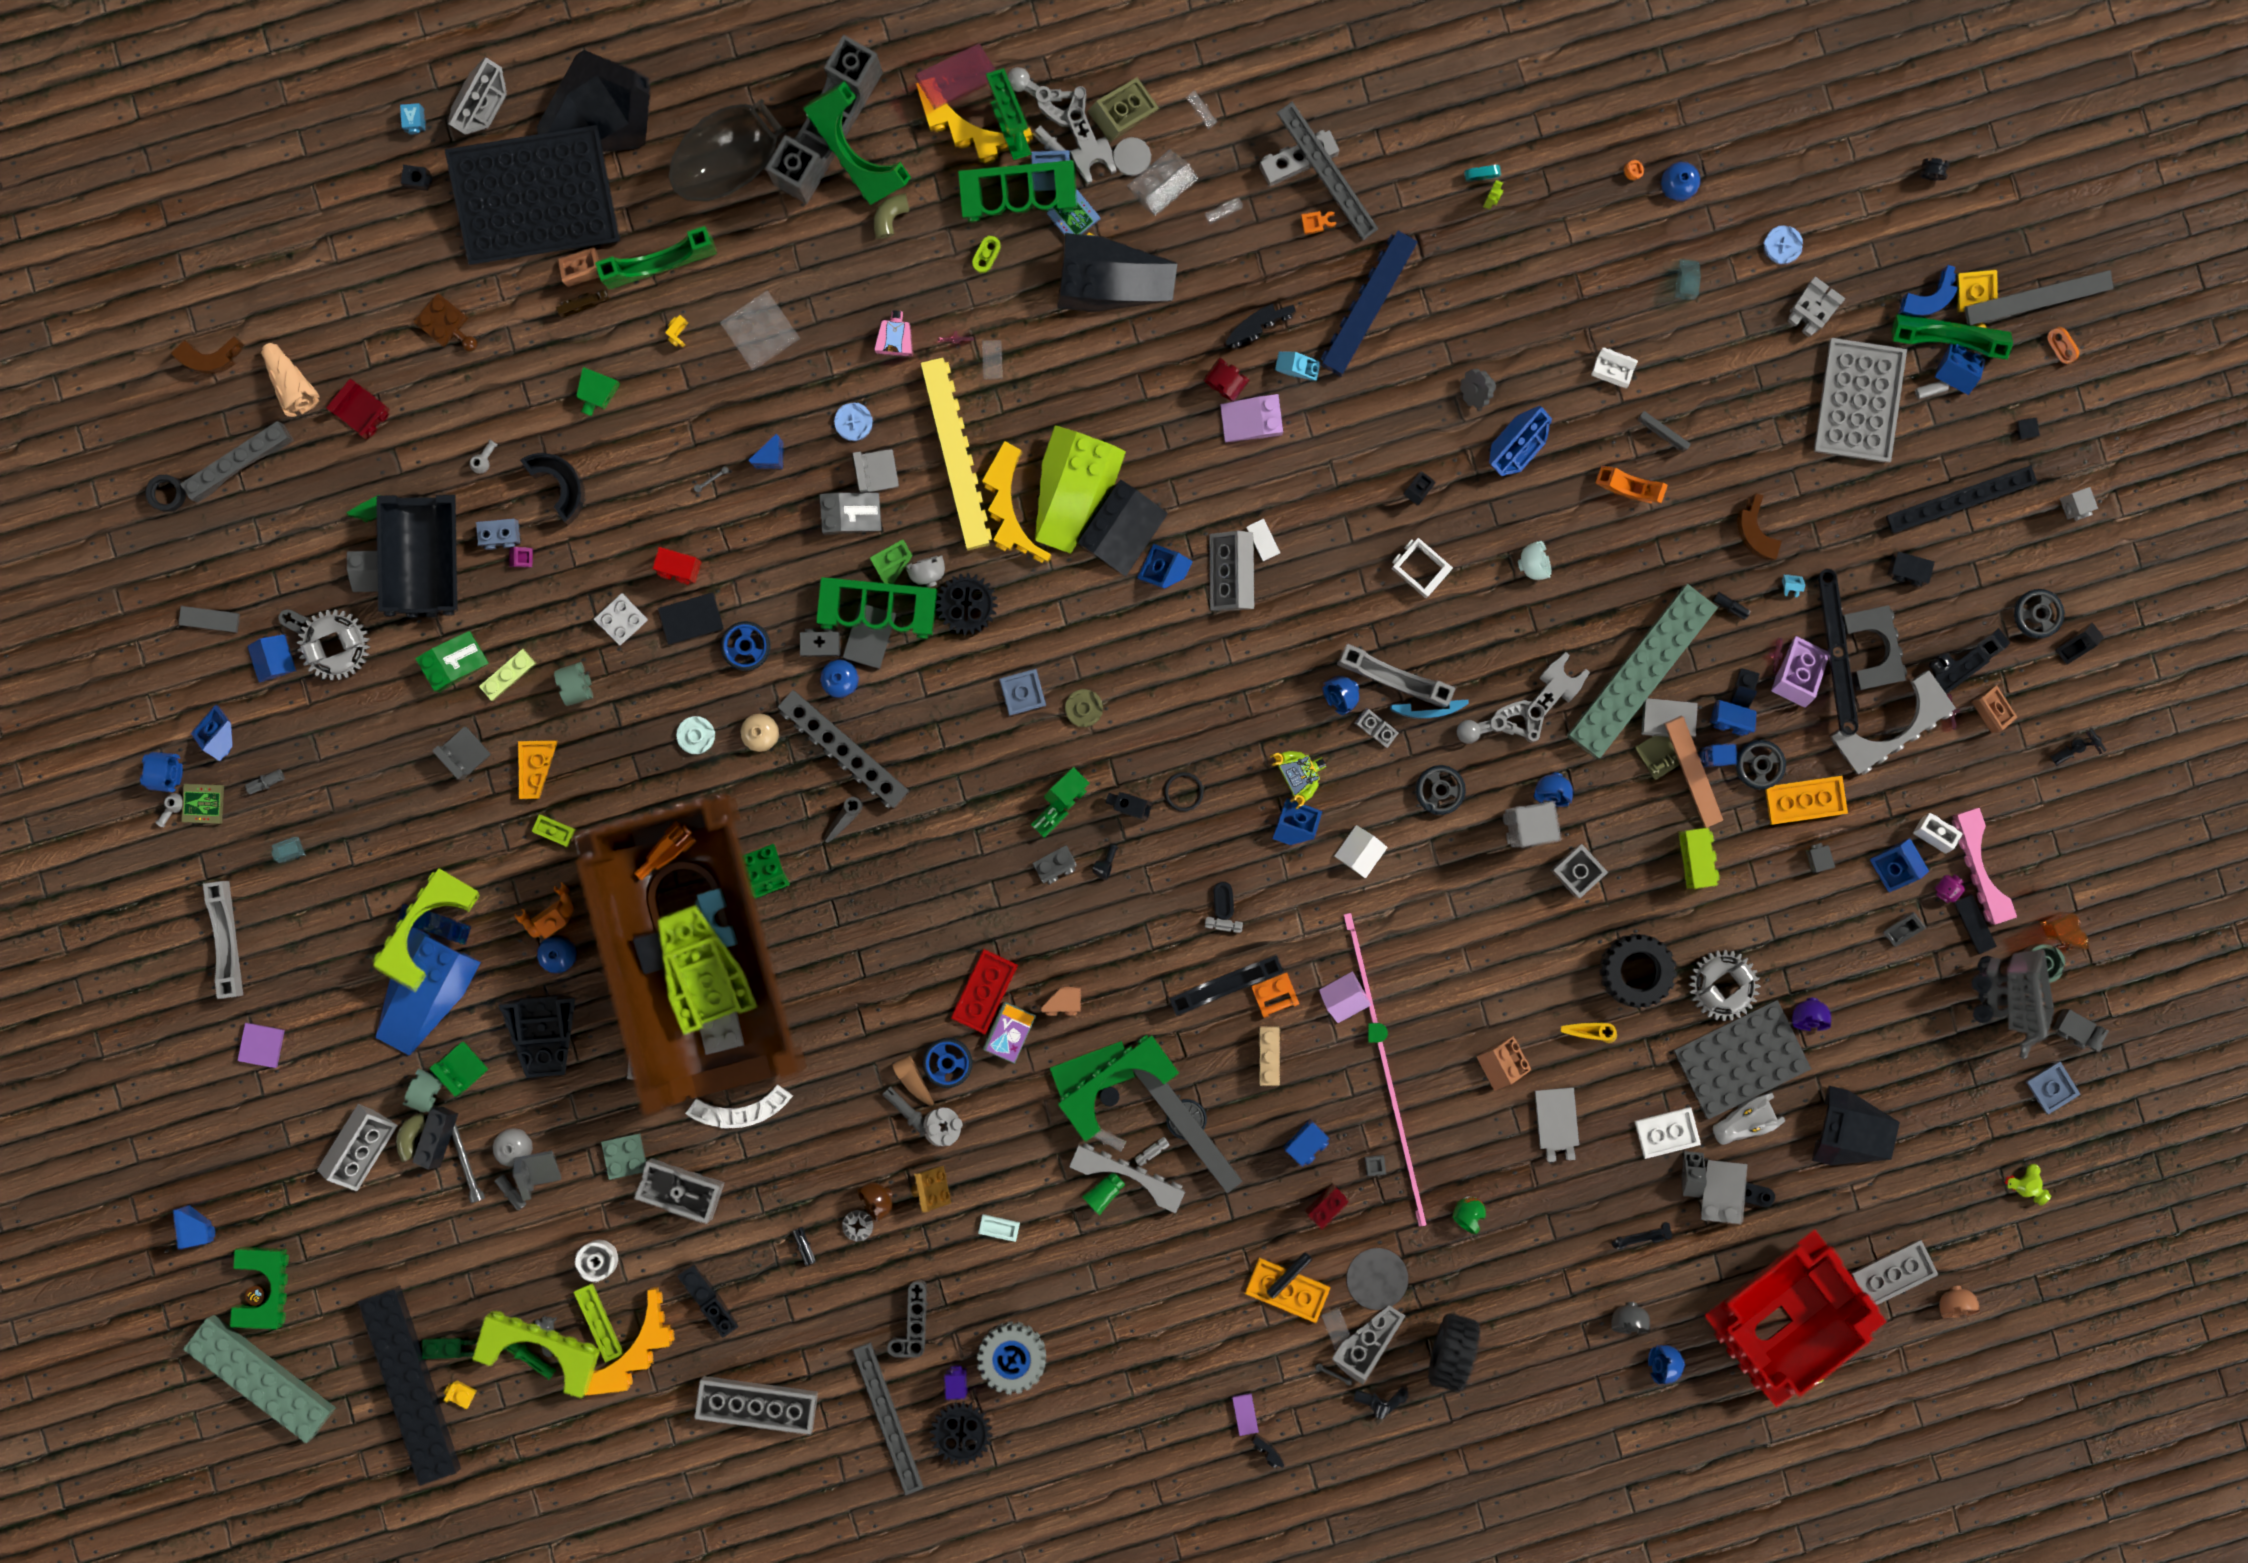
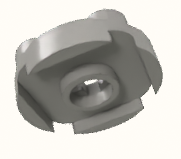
[923,1108,962,1146]

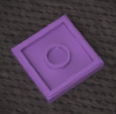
[238,1023,285,1068]

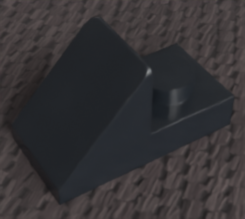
[1404,471,1436,505]
[1730,668,1760,709]

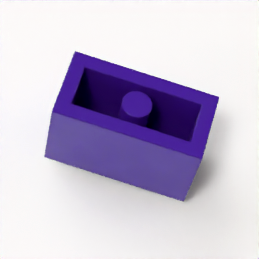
[945,1365,968,1399]

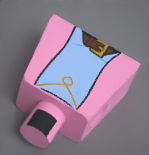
[875,311,913,357]

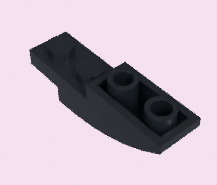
[1225,304,1296,349]
[677,1263,738,1338]

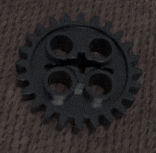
[936,573,998,635]
[930,1401,993,1465]

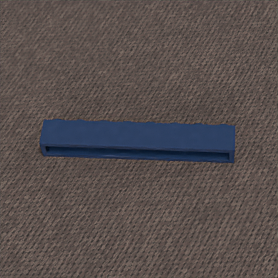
[1321,231,1418,377]

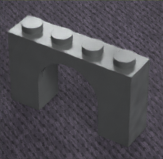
[1843,605,1907,691]

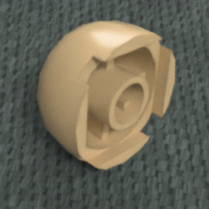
[740,713,779,752]

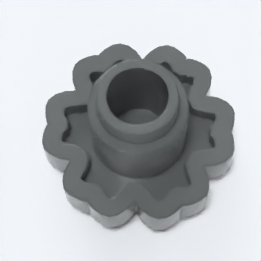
[1460,368,1496,408]

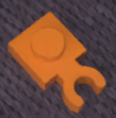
[1301,211,1336,235]

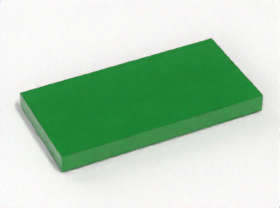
[1050,1040,1135,1097]

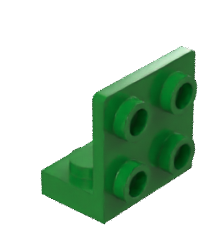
[743,844,790,899]
[430,1042,488,1097]

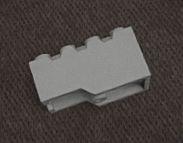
[1503,802,1561,847]
[635,1159,725,1224]

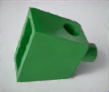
[577,367,620,416]

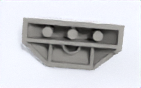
[448,57,507,134]

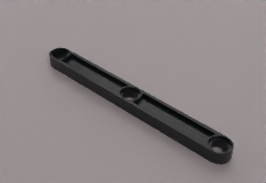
[1818,569,1858,737]

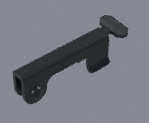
[1611,1222,1672,1250]

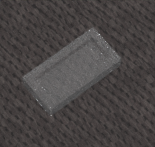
[982,340,1003,380]
[1321,1308,1351,1352]

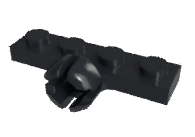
[1929,646,1990,694]

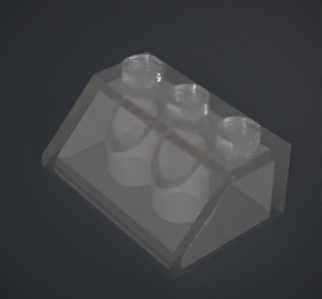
[1127,149,1198,216]

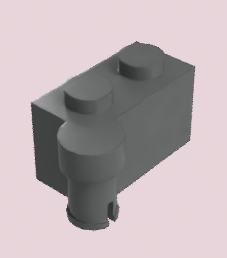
[2052,1009,2109,1052]

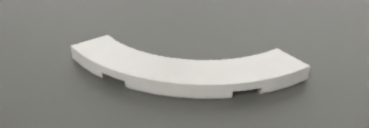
[685,1085,793,1128]

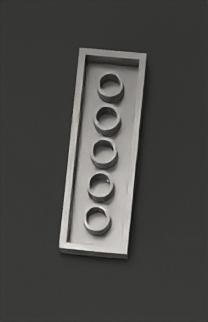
[695,1376,818,1434]

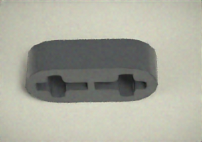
[279,609,313,634]

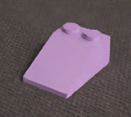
[1220,394,1283,443]
[1771,636,1829,708]

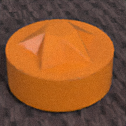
[1624,160,1644,180]

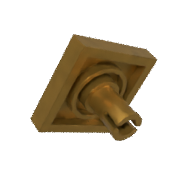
[911,1166,951,1212]

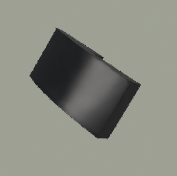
[1252,1433,1285,1469]

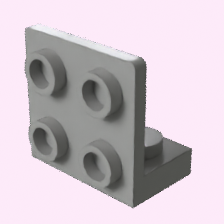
[853,449,899,493]

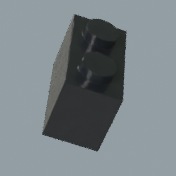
[1887,552,1935,587]

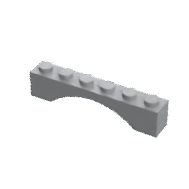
[203,881,243,999]
[1070,1143,1185,1213]

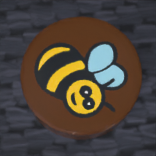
[245,1285,266,1306]

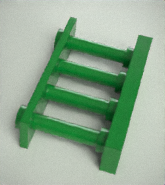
[986,68,1032,160]

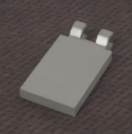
[1535,1087,1579,1162]

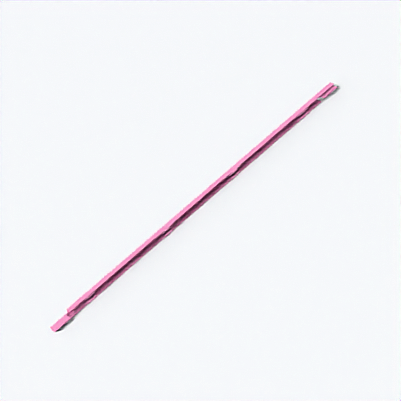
[1344,913,1426,1226]

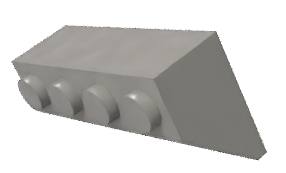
[1210,531,1254,611]
[317,1104,398,1191]

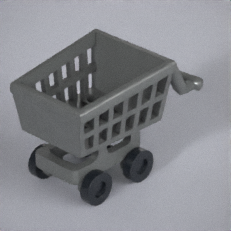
[1972,949,2054,1059]

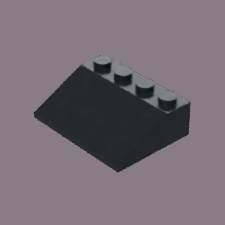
[1078,479,1168,577]

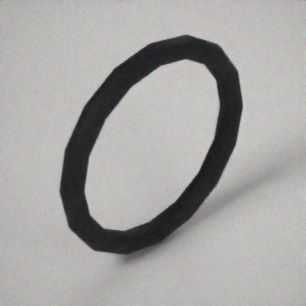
[1164,772,1204,812]

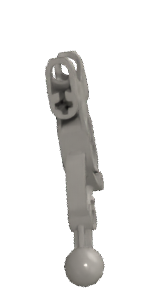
[1007,67,1116,185]
[1457,652,1590,744]

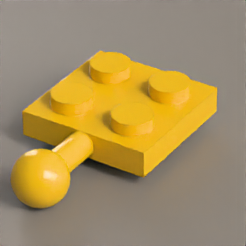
[1957,270,1998,328]

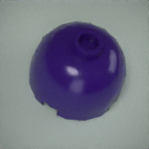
[1792,998,1832,1031]

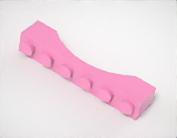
[1952,808,2017,925]

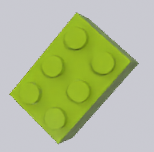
[1678,828,1719,889]

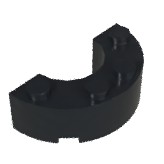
[520,453,585,525]

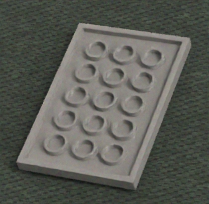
[1814,338,1907,463]

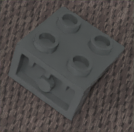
[432,727,491,780]
[513,1151,561,1201]

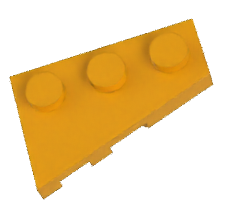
[518,741,558,799]

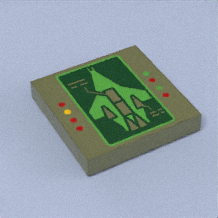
[182,784,224,824]

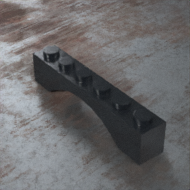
[1169,954,1284,1016]

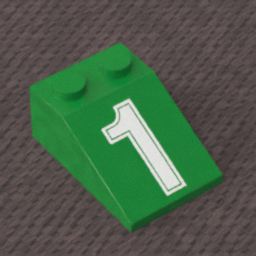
[415,631,489,693]

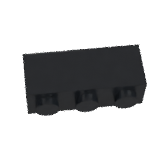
[413,1106,459,1169]

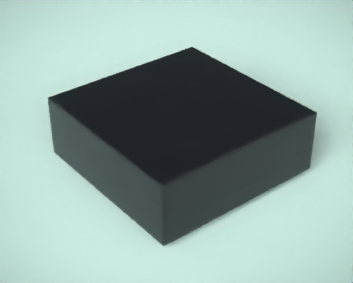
[2016,417,2040,440]

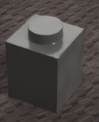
[1806,843,1835,873]

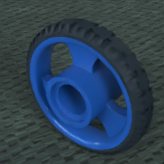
[721,621,771,671]
[923,1038,973,1088]

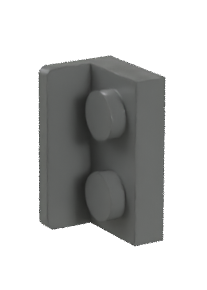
[1033,845,1077,885]

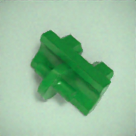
[1031,805,1069,838]

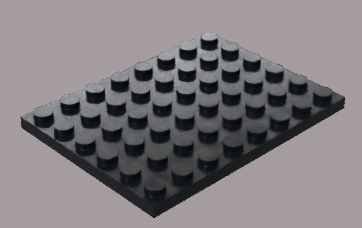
[444,125,621,265]

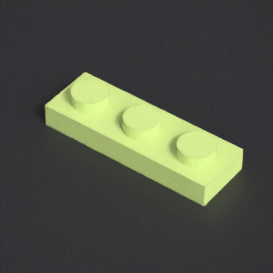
[479,649,536,701]

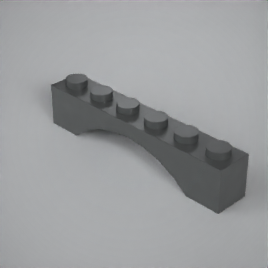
[181,421,294,503]

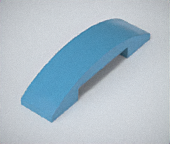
[1390,700,1469,719]

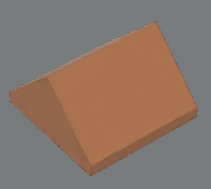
[558,247,599,288]
[1971,685,2017,733]

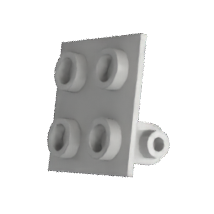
[594,593,648,645]

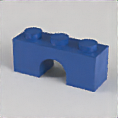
[1698,744,1736,767]

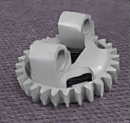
[297,609,370,680]
[1688,950,1760,1021]

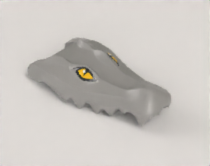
[1713,1092,1785,1145]

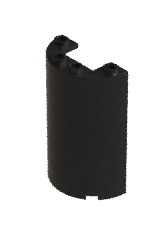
[377,495,458,618]

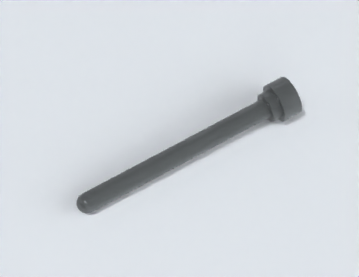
[452,1123,485,1204]

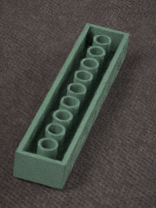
[1566,584,1718,759]

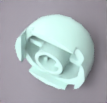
[1518,541,1551,580]

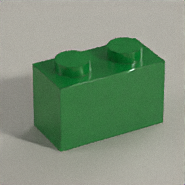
[1044,767,1090,813]

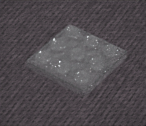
[720,290,800,370]

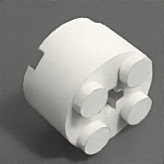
[575,1240,618,1282]

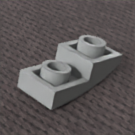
[1355,708,1399,748]

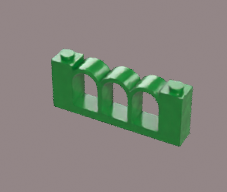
[958,160,1078,222]
[816,577,937,639]

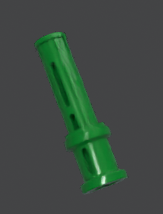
[502,1342,556,1380]

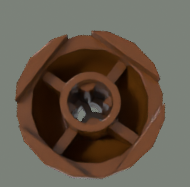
[857,1182,893,1222]

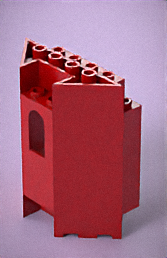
[1705,1229,1887,1408]

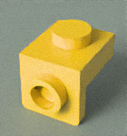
[665,315,688,347]

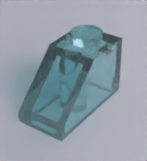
[1675,259,1701,300]

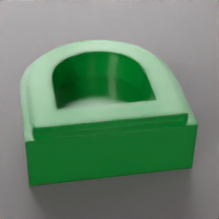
[1368,1023,1388,1043]

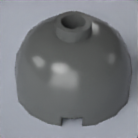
[1611,1302,1650,1334]

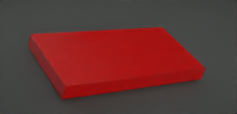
[951,949,1018,1034]

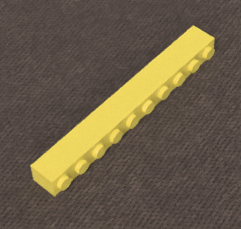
[921,358,992,550]

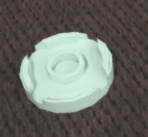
[677,716,715,754]

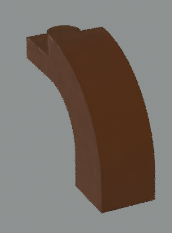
[171,336,244,374]
[1738,493,1782,561]

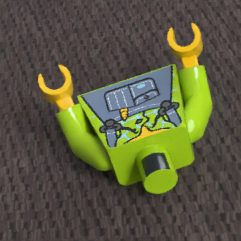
[1270,751,1326,809]

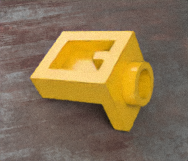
[444,1380,477,1409]

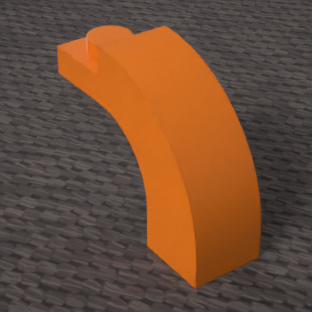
[1595,465,1668,503]

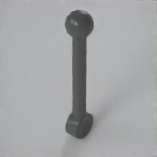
[694,467,728,492]
[1315,1363,1352,1385]

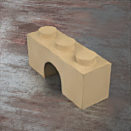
[1259,1026,1280,1085]

